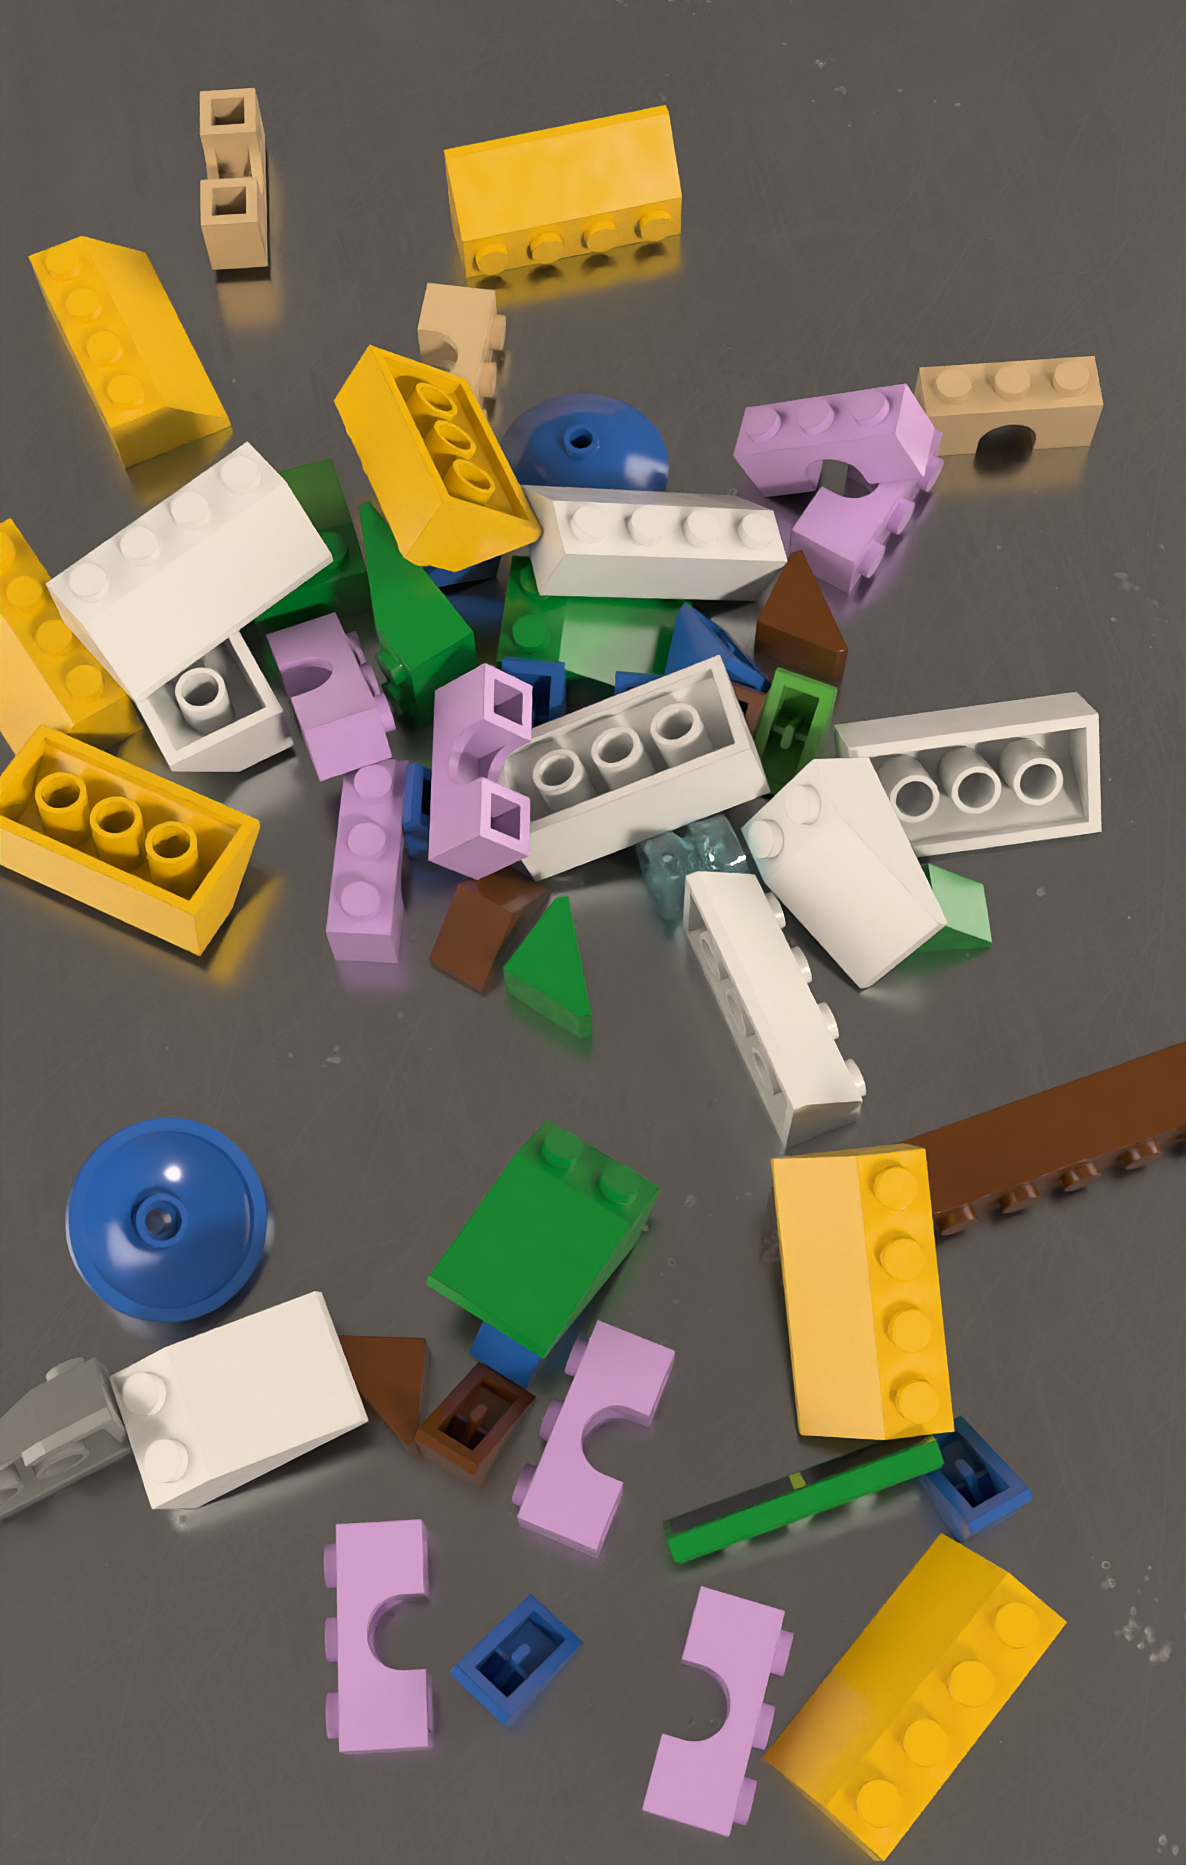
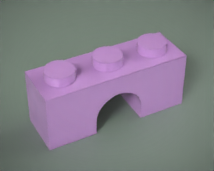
[733,384,935,497]
[788,429,944,594]
[266,612,396,781]
[428,663,532,880]
[326,759,409,963]
[511,1320,675,1558]
[324,1519,434,1755]
[642,1586,794,1837]

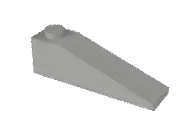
[0,1357,132,1516]

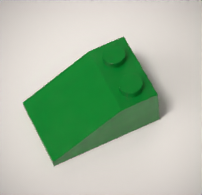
[254,458,373,638]
[359,501,478,729]
[496,555,692,705]
[426,1119,661,1359]

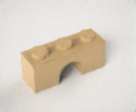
[200,88,268,270]
[417,283,506,419]
[914,356,1103,456]

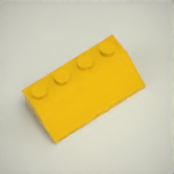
[444,105,682,278]
[28,236,231,469]
[334,345,543,572]
[0,518,143,755]
[0,724,260,956]
[771,1143,954,1440]
[762,1533,1067,1861]

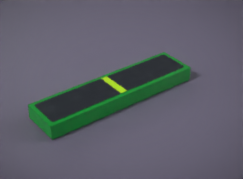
[663,1434,945,1564]

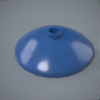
[499,393,669,492]
[65,1117,267,1322]

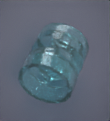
[636,812,749,920]

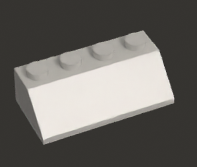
[46,442,333,704]
[520,485,787,601]
[136,630,294,772]
[497,655,771,882]
[834,692,1102,857]
[683,871,866,1149]

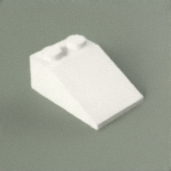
[740,758,948,988]
[109,1291,369,1509]

